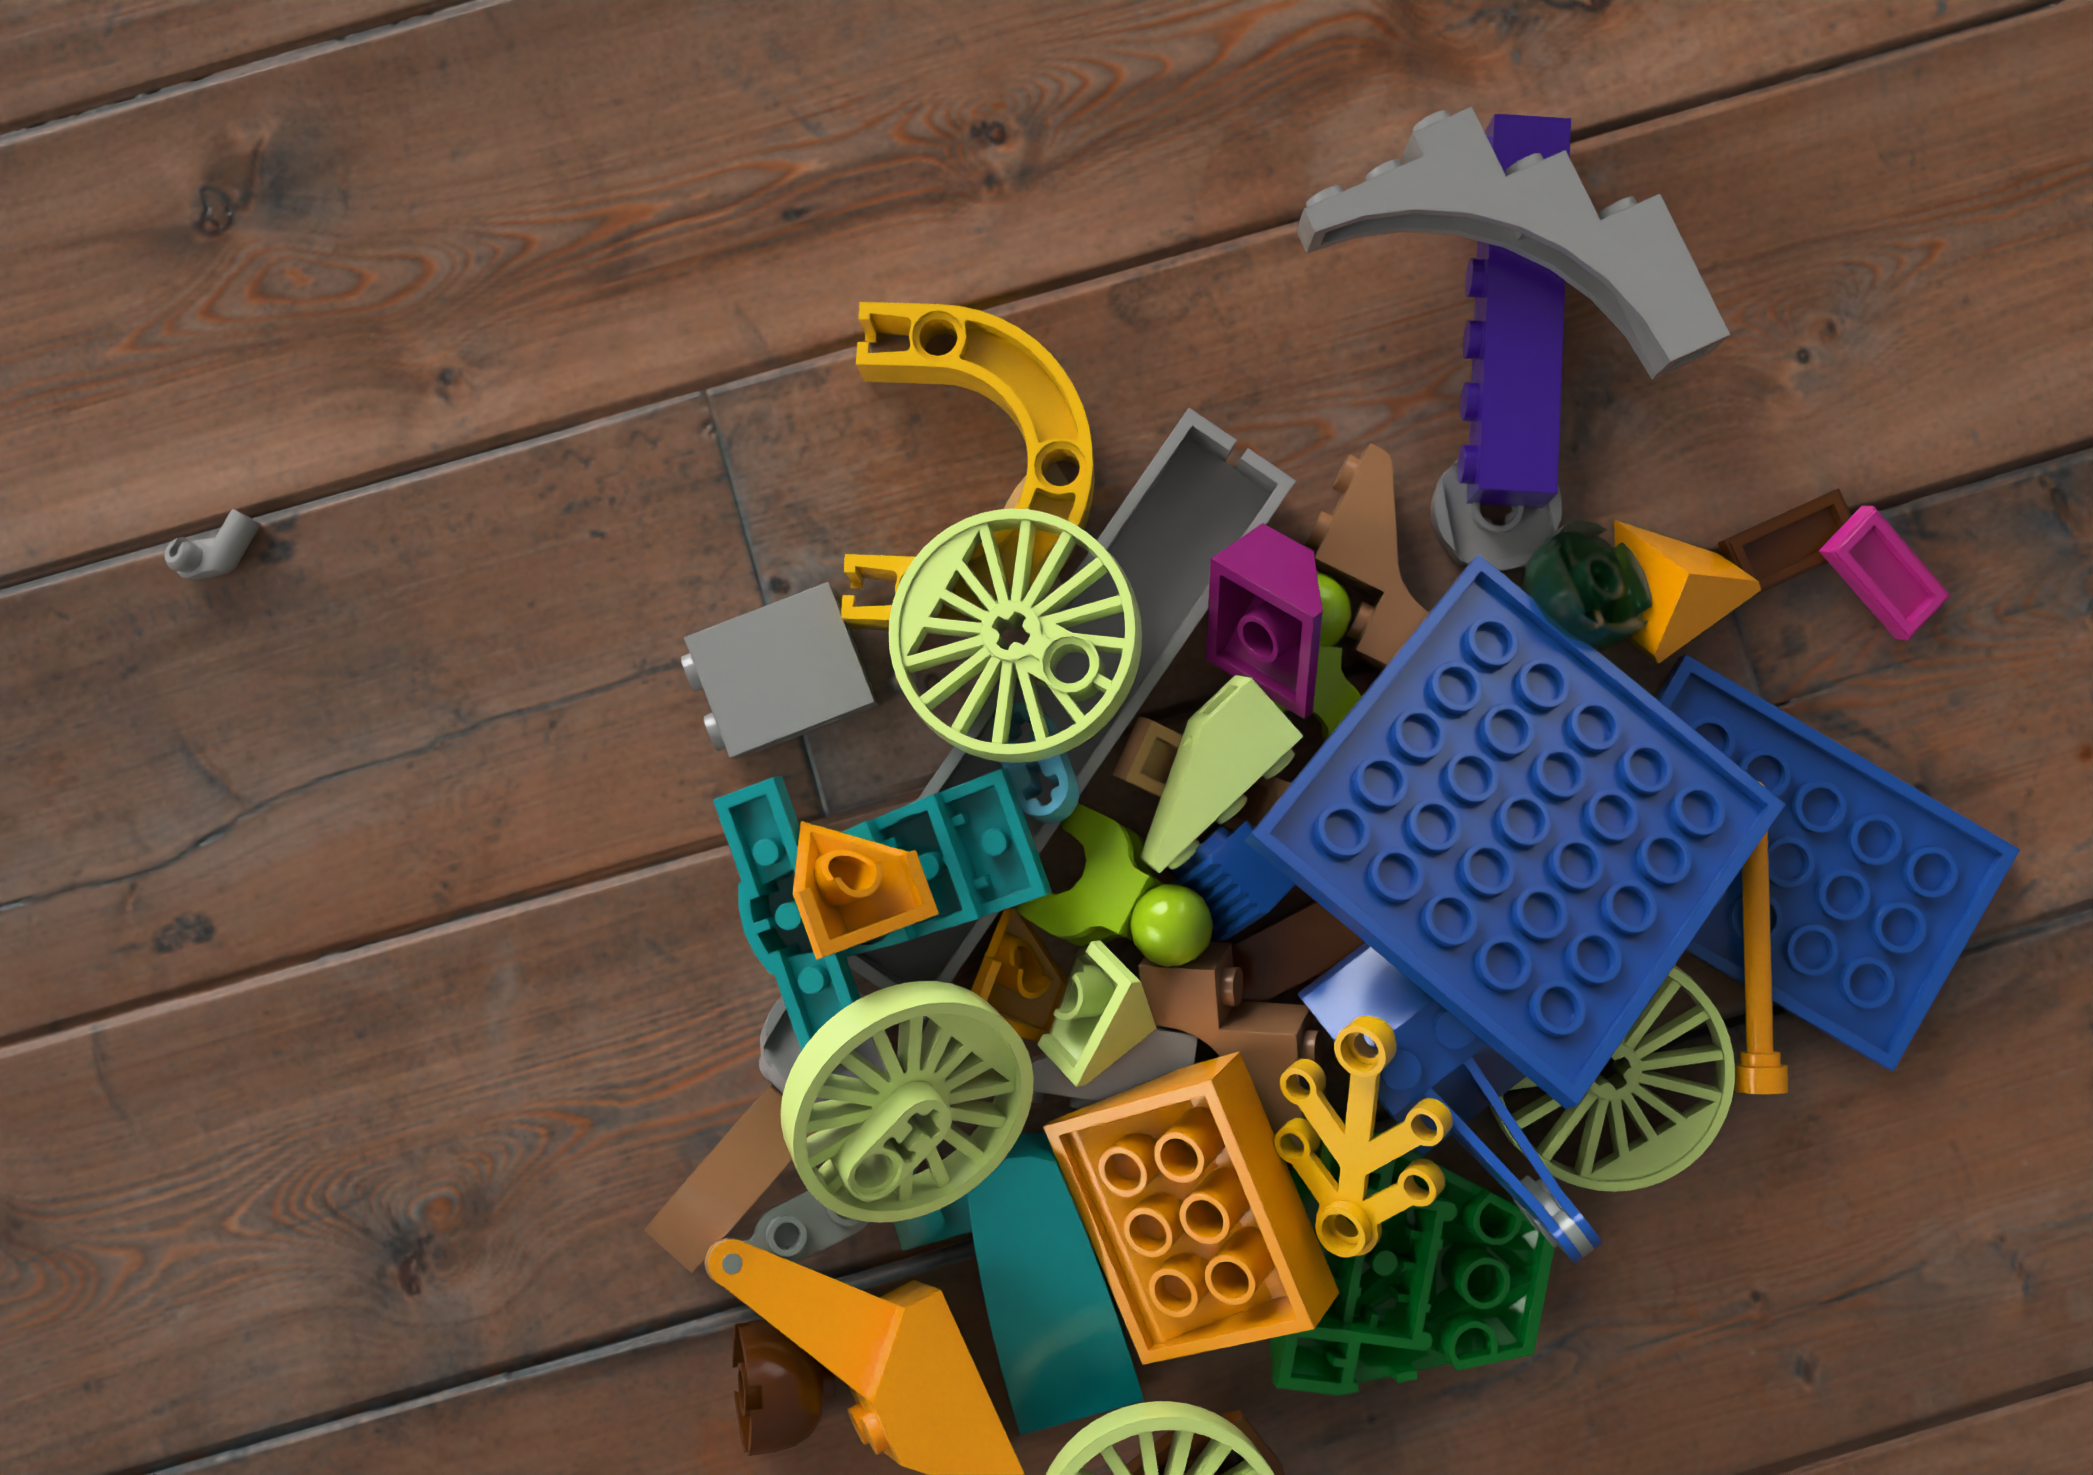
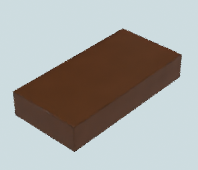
[1718,488,1852,597]

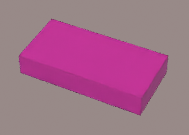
[1819,505,1951,641]

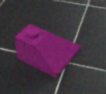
[1205,523,1323,719]

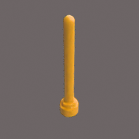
[1734,781,1788,1094]

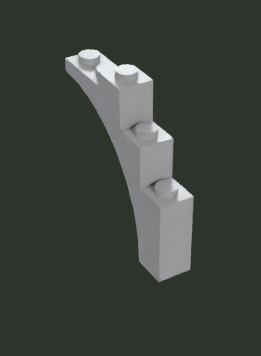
[1296,107,1730,379]

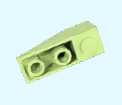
[1140,675,1303,873]

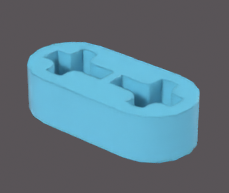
[992,702,1080,824]

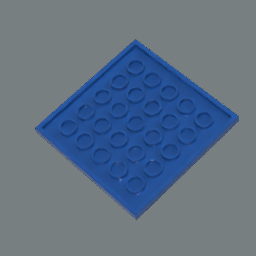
[1244,554,1786,1110]

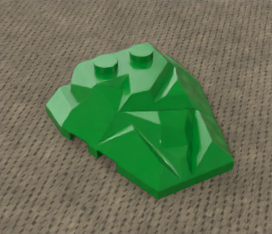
[1269,1133,1554,1396]

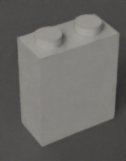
[681,582,879,760]

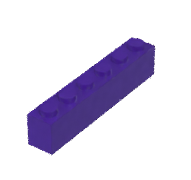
[1457,114,1571,508]

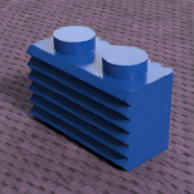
[1168,820,1296,942]

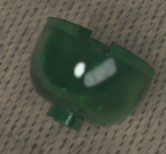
[1521,520,1652,652]

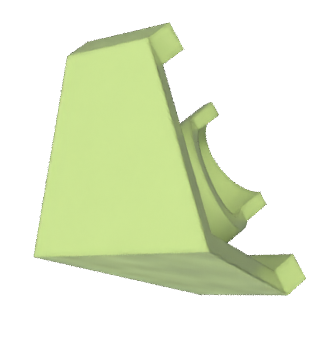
[1037,940,1157,1087]

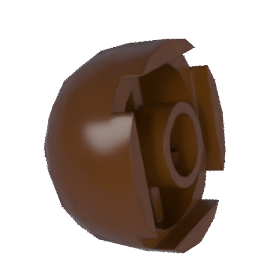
[732,1320,835,1456]

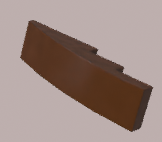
[1232,900,1364,1002]

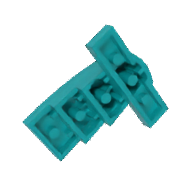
[713,768,1052,1051]
[893,1133,1144,1436]

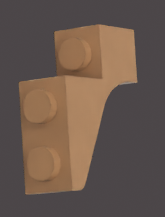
[1305,443,1429,671]
[1139,941,1327,1149]

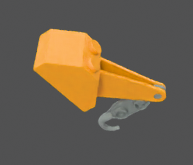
[705,1165,1025,1475]

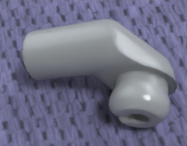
[164,508,261,580]

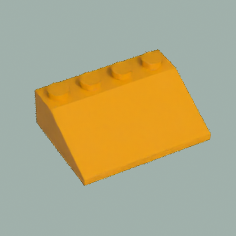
[1043,1051,1339,1365]

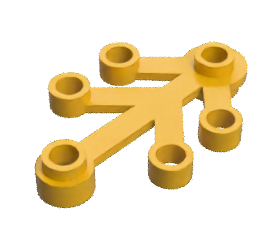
[1274,1016,1453,1258]

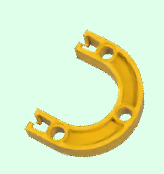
[841,302,1095,630]

